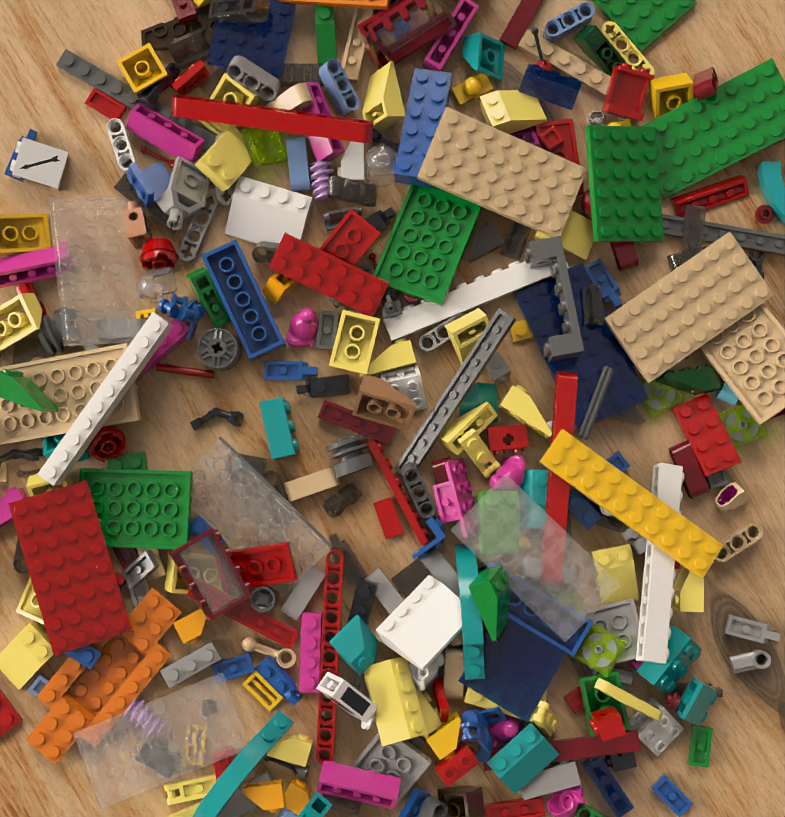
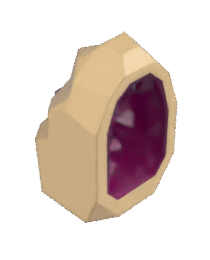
[715,481,750,511]

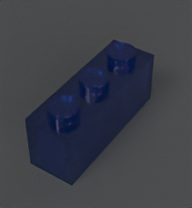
[519,64,582,110]
[581,756,634,817]

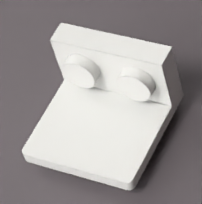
[381,365,427,411]
[629,697,684,756]

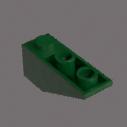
[573,25,624,76]
[656,364,721,395]

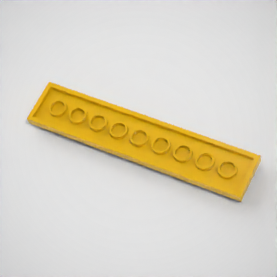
[540,429,724,578]

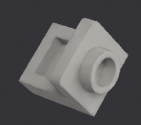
[485,351,511,384]

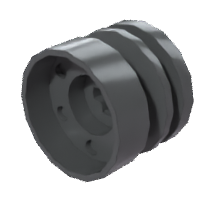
[36,307,83,356]
[197,328,242,372]
[326,434,374,478]

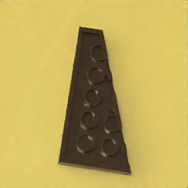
[141,0,255,51]

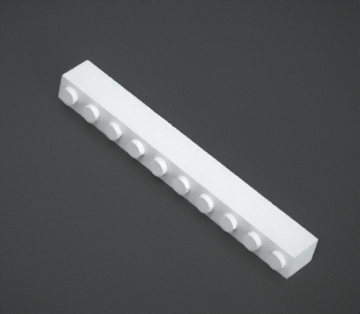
[383,261,569,343]
[38,312,173,486]
[636,463,684,664]

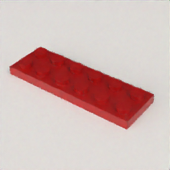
[268,232,389,317]

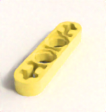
[601,21,655,75]
[594,678,663,721]

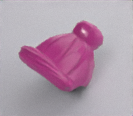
[285,308,318,348]
[490,454,526,491]
[487,714,523,747]
[547,785,586,817]

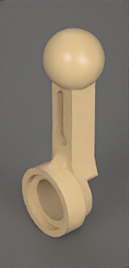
[242,636,296,668]

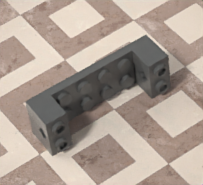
[524,236,584,362]

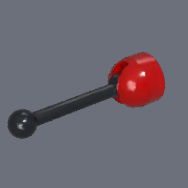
[531,27,552,75]

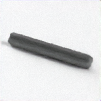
[578,366,614,440]

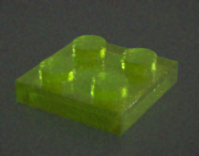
[241,128,288,168]

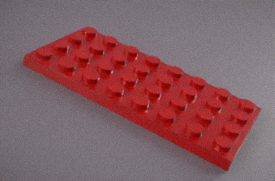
[8,480,132,656]

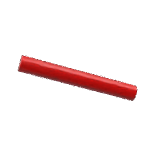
[156,363,214,379]

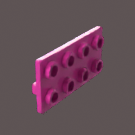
[432,458,478,538]

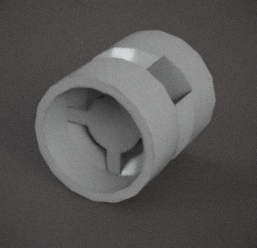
[621,526,647,555]

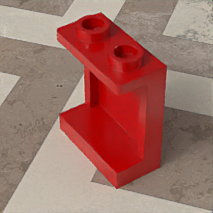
[602,63,655,121]
[435,741,479,787]

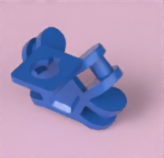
[158,293,206,341]
[460,707,507,762]

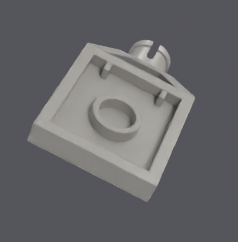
[156,156,210,230]

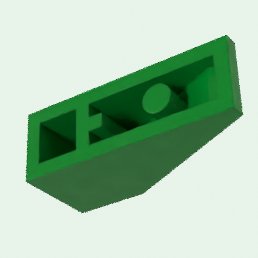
[315,6,337,68]
[186,267,231,328]

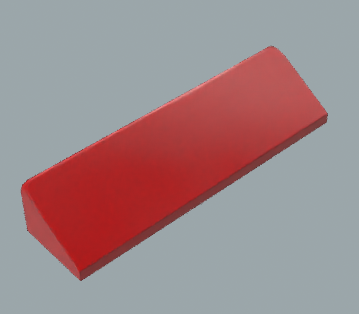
[671,175,749,218]

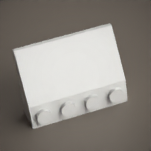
[225,176,314,250]
[376,575,462,671]

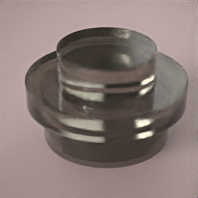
[587,110,606,125]

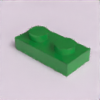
[107,451,148,470]
[687,724,713,768]

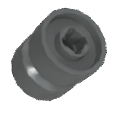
[250,585,278,612]

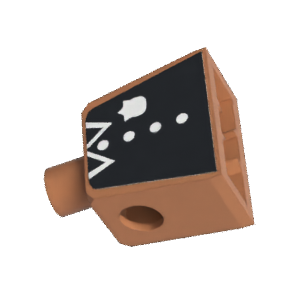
[123,201,153,249]

